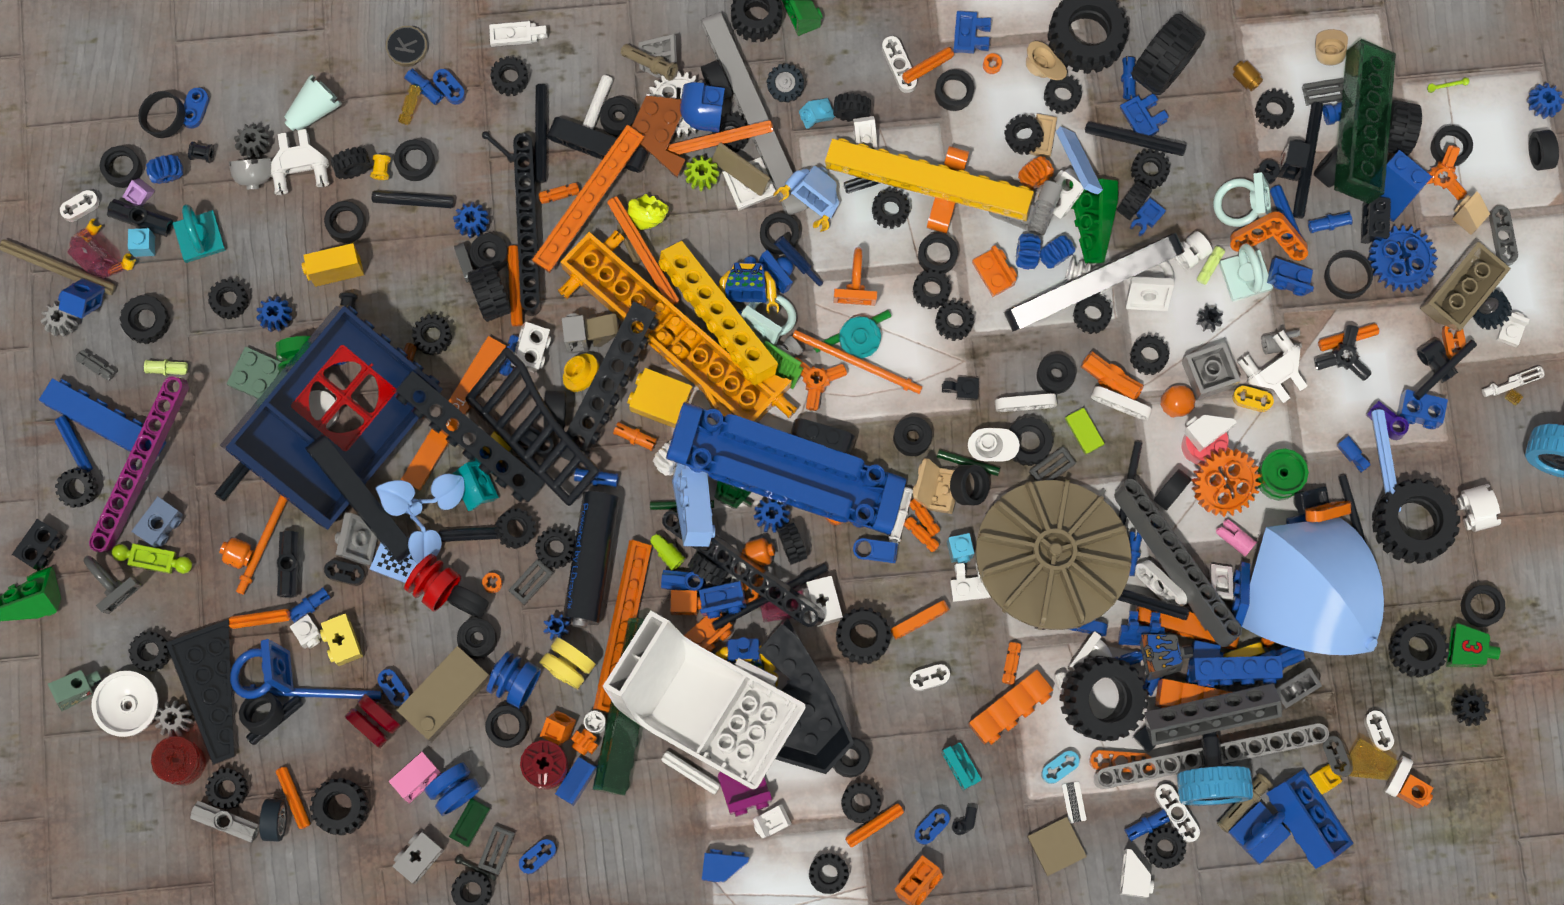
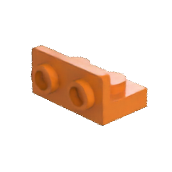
[972,245,1017,297]
[684,613,733,652]

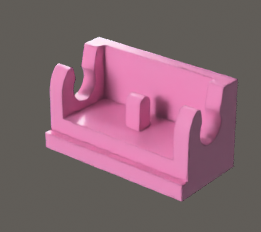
[389,752,442,804]

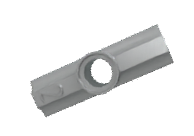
[190,801,259,843]

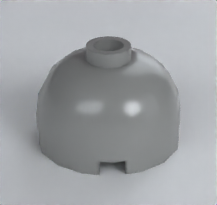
[229,158,271,190]

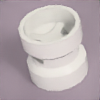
[584,711,607,735]

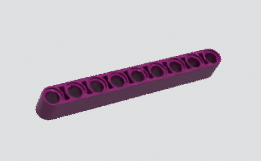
[89,376,189,552]

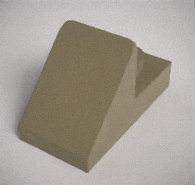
[585,314,618,347]

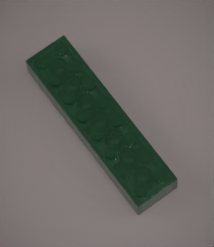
[1334,39,1396,204]

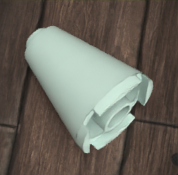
[284,74,342,131]

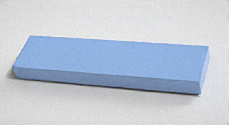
[1056,126,1103,194]

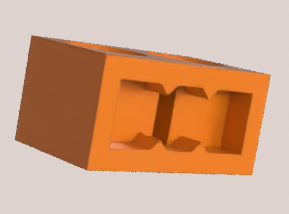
[894,855,943,905]

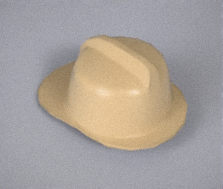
[1026,41,1067,80]

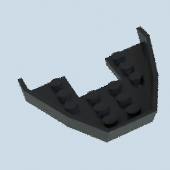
[758,618,855,774]

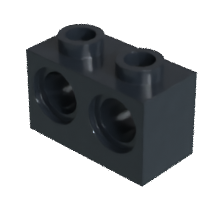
[12,519,64,571]

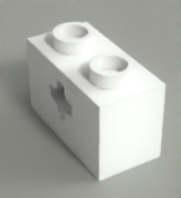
[803,576,843,627]

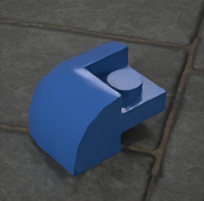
[680,82,725,133]

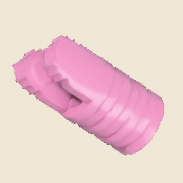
[1216,519,1257,557]

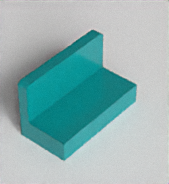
[452,461,499,511]

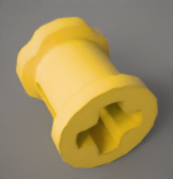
[370,154,391,180]

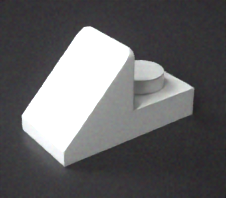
[853,116,878,150]
[1209,564,1233,600]

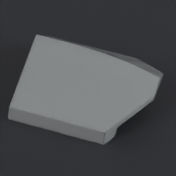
[639,34,677,78]

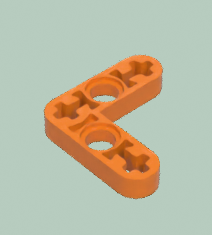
[1230,212,1308,261]

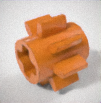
[571,729,598,756]

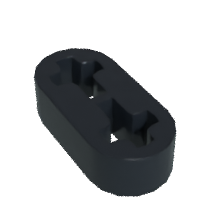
[324,560,366,586]

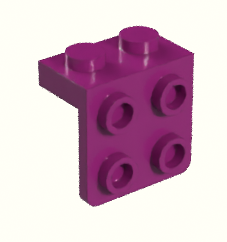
[718,772,772,817]

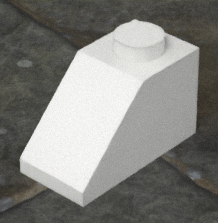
[1184,415,1237,452]
[1119,849,1154,898]

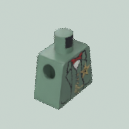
[48,670,102,711]

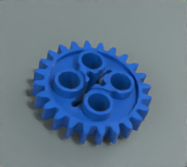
[1368,225,1438,293]

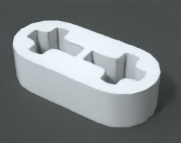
[60,190,100,222]
[909,664,950,691]
[1364,710,1394,752]
[1384,755,1413,797]

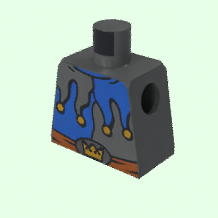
[1139,634,1193,681]

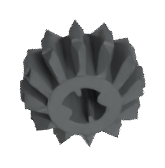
[234,123,270,159]

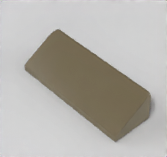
[712,143,770,196]

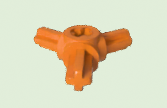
[1427,145,1467,200]
[795,357,847,411]

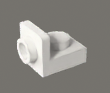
[1496,312,1530,347]
[290,614,322,649]

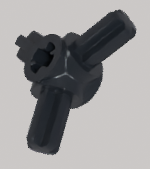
[1314,325,1371,381]

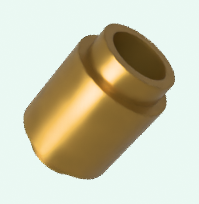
[1233,61,1263,91]

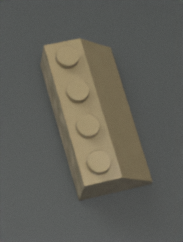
[1420,242,1511,331]

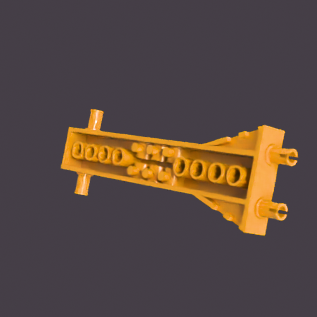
[558,230,798,423]

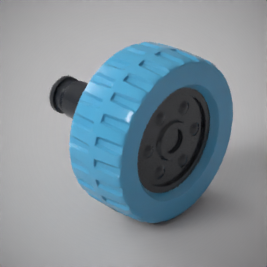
[1525,421,1564,478]
[1177,731,1253,806]

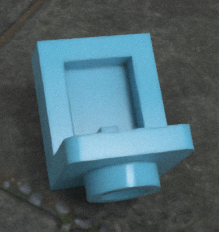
[799,98,836,129]

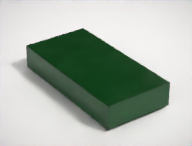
[449,798,491,848]

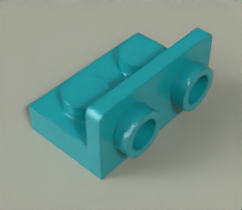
[941,743,981,791]

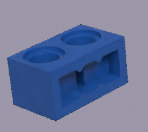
[1397,389,1448,429]

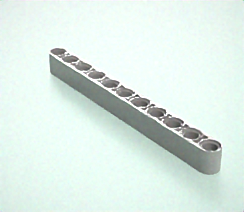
[701,12,807,216]
[1094,724,1329,789]

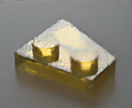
[1340,738,1398,780]

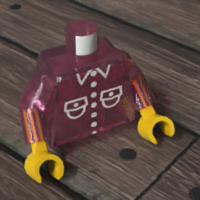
[67,219,136,279]

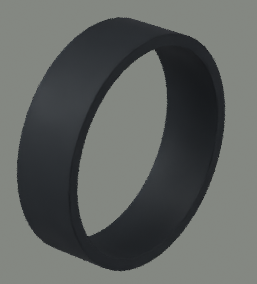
[138,91,185,138]
[1324,252,1373,299]

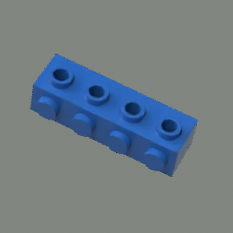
[1189,656,1283,686]

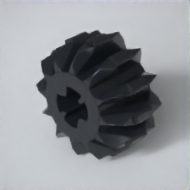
[1451,689,1491,727]

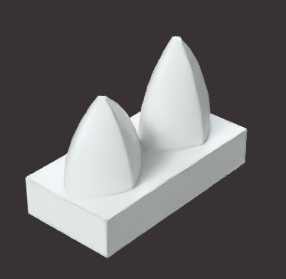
[1068,631,1112,671]

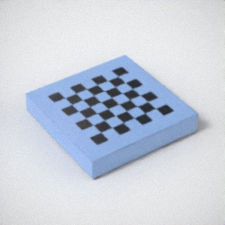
[370,537,417,583]

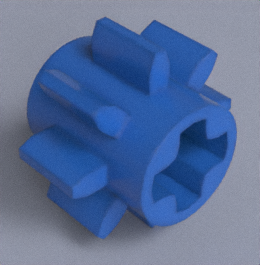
[543,614,570,641]

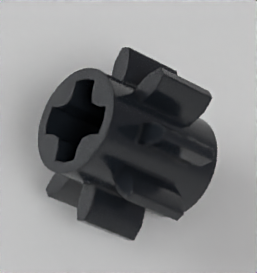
[1196,306,1223,333]

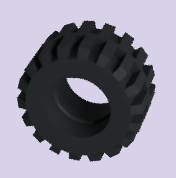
[731,0,782,42]
[1380,100,1422,156]
[468,264,511,322]
[836,607,891,665]
[1388,620,1449,678]
[310,778,369,836]

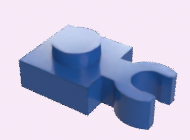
[1130,198,1166,236]

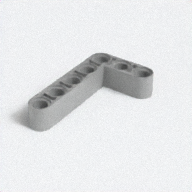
[989,181,1062,235]

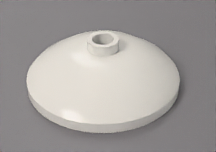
[92,671,159,737]

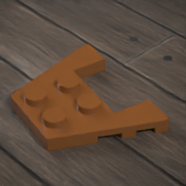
[632,95,685,178]

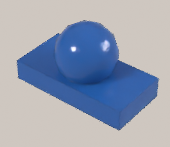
[758,250,793,294]

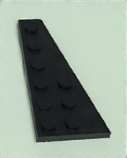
[166,619,234,765]

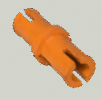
[613,422,657,451]

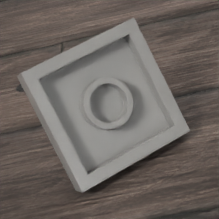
[335,513,377,566]

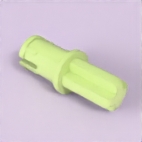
[144,359,188,376]

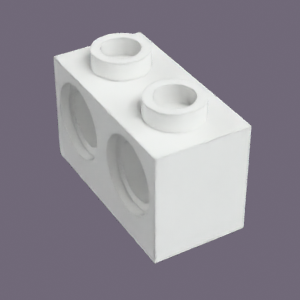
[1053,168,1085,219]
[511,322,551,373]

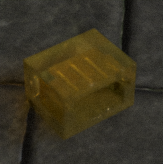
[1505,389,1523,406]

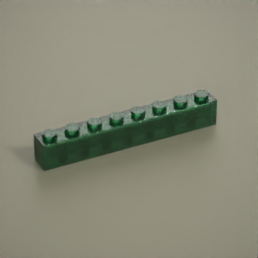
[592,618,645,796]

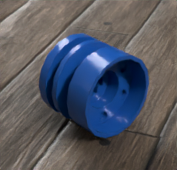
[486,651,541,709]

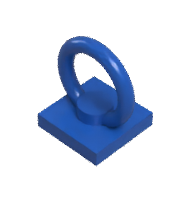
[230,639,294,699]
[1228,802,1291,865]

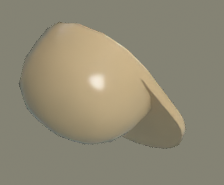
[1315,29,1348,66]

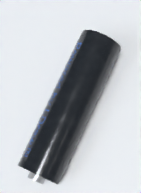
[562,491,620,628]

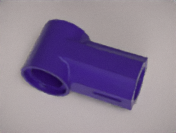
[1366,401,1409,440]

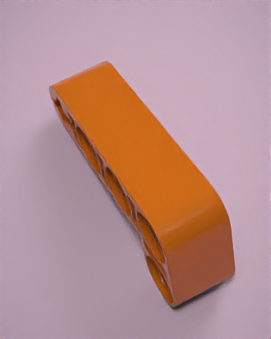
[927,146,969,234]

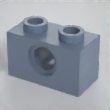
[131,496,183,548]

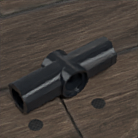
[107,199,173,237]
[276,531,300,598]

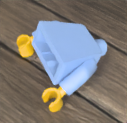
[773,166,839,232]

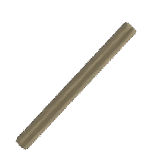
[0,239,116,295]

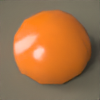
[1161,385,1196,418]

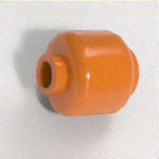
[219,537,254,569]
[742,538,775,567]

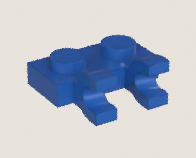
[954,11,991,54]
[1120,94,1169,136]
[1118,611,1165,646]

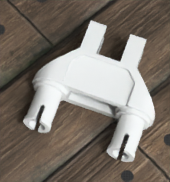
[270,129,330,195]
[1237,330,1307,403]

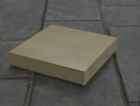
[1027,817,1087,876]

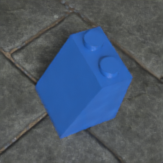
[1361,150,1432,222]

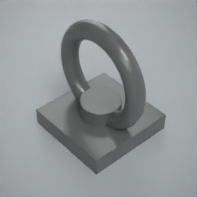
[83,555,142,614]

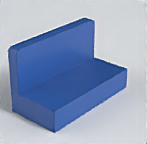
[555,757,597,806]

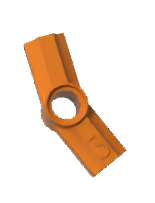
[1080,352,1143,400]

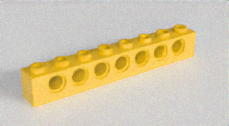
[659,241,778,386]

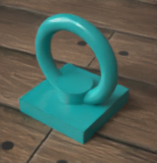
[173,204,226,263]

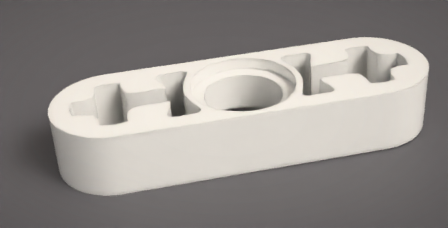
[882,36,917,93]
[1091,386,1152,420]
[995,394,1057,412]
[1135,560,1187,606]
[1154,784,1200,843]

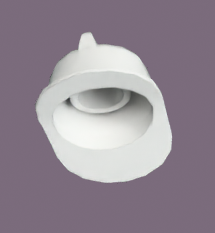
[968,428,1020,461]

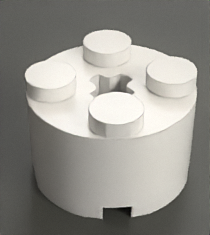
[1457,484,1501,532]

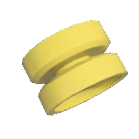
[539,637,596,690]

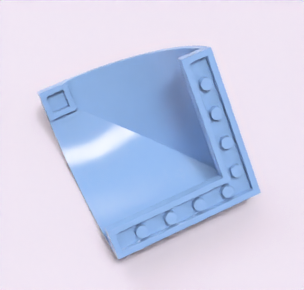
[1242,517,1384,655]

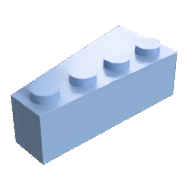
[672,457,715,547]

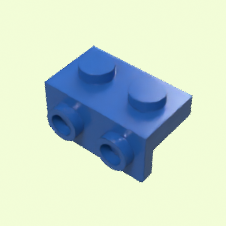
[699,581,747,619]

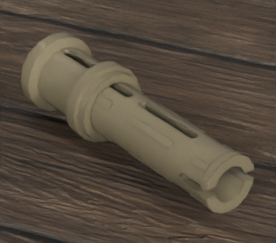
[621,44,678,81]
[1217,773,1273,833]

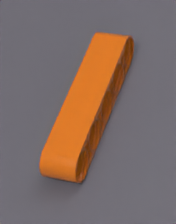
[1136,606,1240,650]

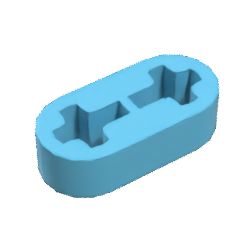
[1041,751,1080,784]

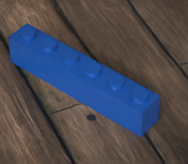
[39,378,166,461]

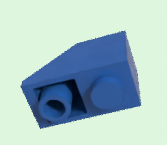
[702,849,749,883]

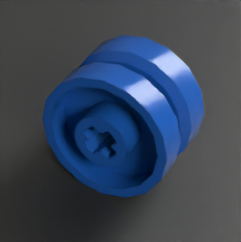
[424,762,482,816]

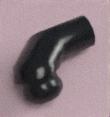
[952,807,977,835]

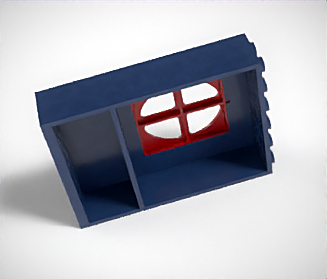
[220,305,443,530]

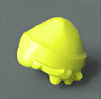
[627,194,669,230]

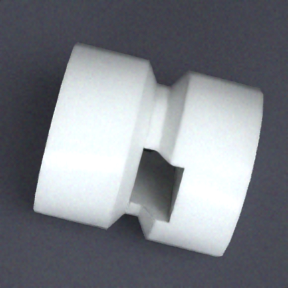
[1175,231,1213,270]

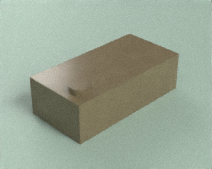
[396,646,490,743]

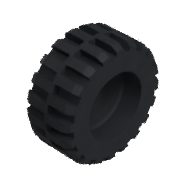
[1047,0,1129,74]
[1131,14,1205,95]
[1372,479,1461,564]
[1060,656,1148,741]

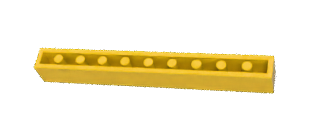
[825,138,1034,221]

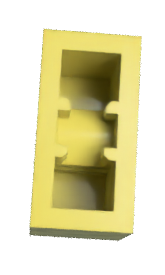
[320,614,363,666]

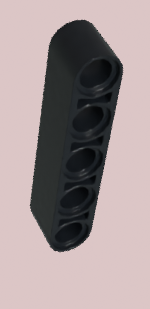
[547,117,648,173]

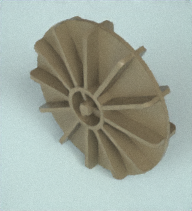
[976,479,1131,630]

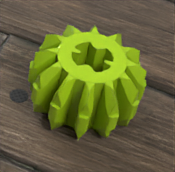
[684,155,719,192]

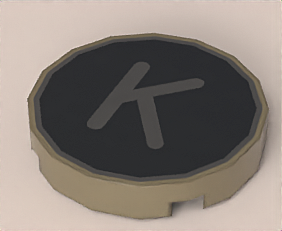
[386,26,427,67]

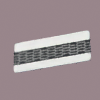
[1062,782,1086,823]

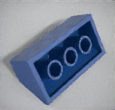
[1266,768,1354,869]

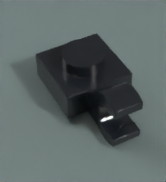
[942,377,979,401]

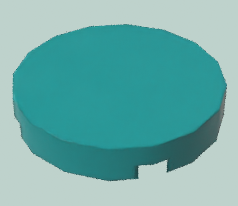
[839,316,881,358]

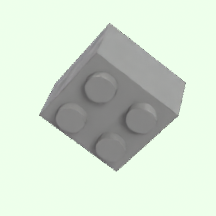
[1182,342,1241,400]

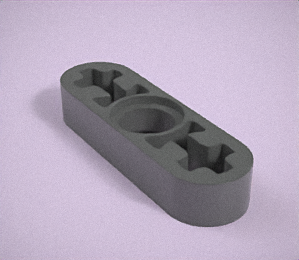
[1489,206,1518,266]

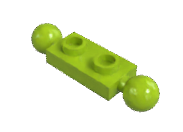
[112,544,192,574]

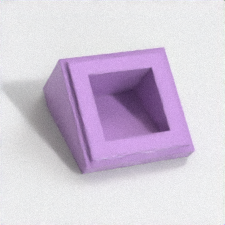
[123,179,155,206]

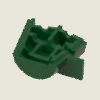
[714,481,752,509]

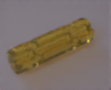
[398,84,421,125]

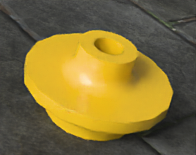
[563,353,599,392]

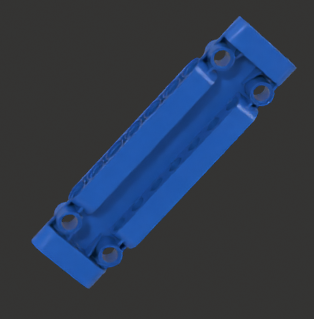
[666,402,906,535]

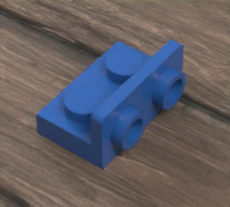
[1267,258,1314,296]

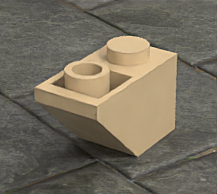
[1452,191,1490,235]

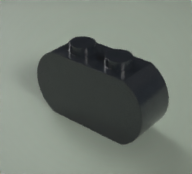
[790,419,856,455]

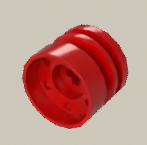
[404,553,461,612]

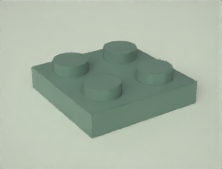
[226,346,281,399]

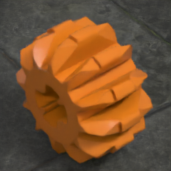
[1018,156,1054,190]

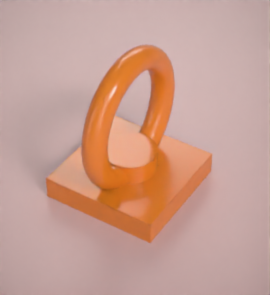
[833,247,877,306]

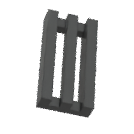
[1302,78,1348,106]
[1029,447,1076,481]
[508,559,554,606]
[478,825,515,875]

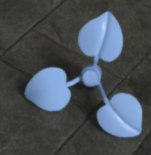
[376,474,464,564]

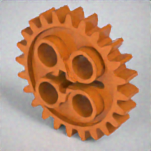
[1191,447,1261,517]

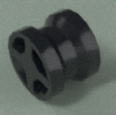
[1256,160,1280,184]

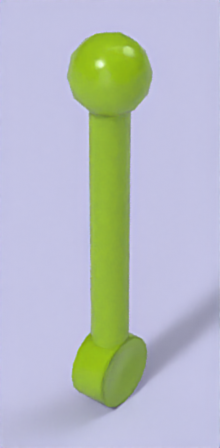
[1427,77,1470,93]

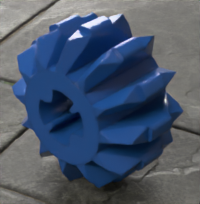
[1527,83,1564,119]
[146,155,183,184]
[453,202,490,238]
[1015,233,1041,270]
[1039,236,1075,269]
[256,296,293,332]
[754,498,790,533]

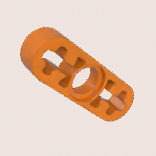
[1305,501,1351,522]
[891,600,950,640]
[1089,750,1152,773]

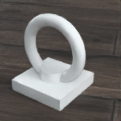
[1125,261,1174,311]

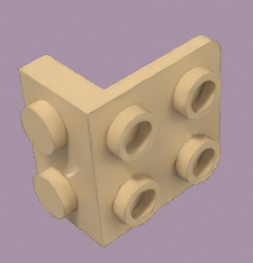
[913,458,955,514]

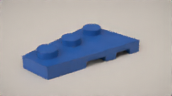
[1232,562,1250,628]

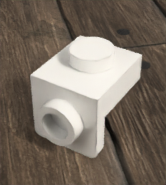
[753,805,792,838]

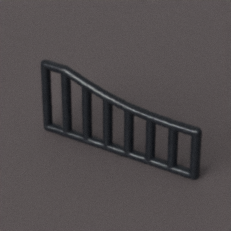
[465,348,599,506]

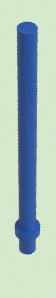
[237,684,382,700]

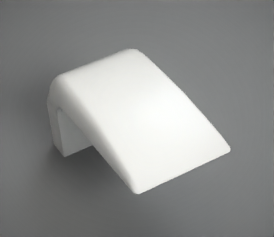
[603,610,805,789]

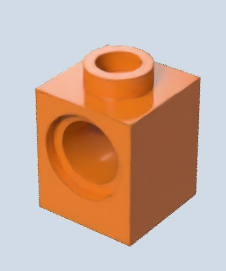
[670,590,701,615]
[540,710,576,746]
[1397,774,1433,808]

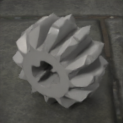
[41,301,78,337]
[154,701,193,739]

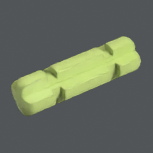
[1197,246,1225,285]

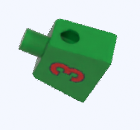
[1446,623,1501,667]

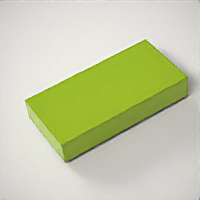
[1065,408,1105,455]

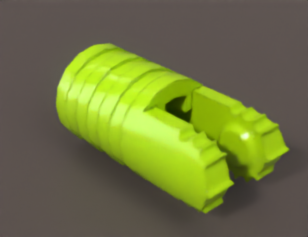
[650,534,686,571]

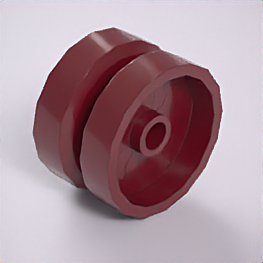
[344,694,401,749]

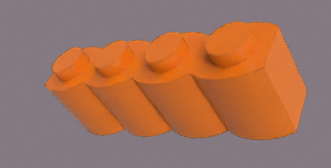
[968,670,1053,745]
[1155,679,1232,708]

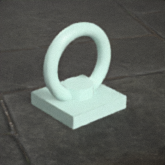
[1213,172,1273,227]
[1219,244,1273,302]
[741,294,796,346]

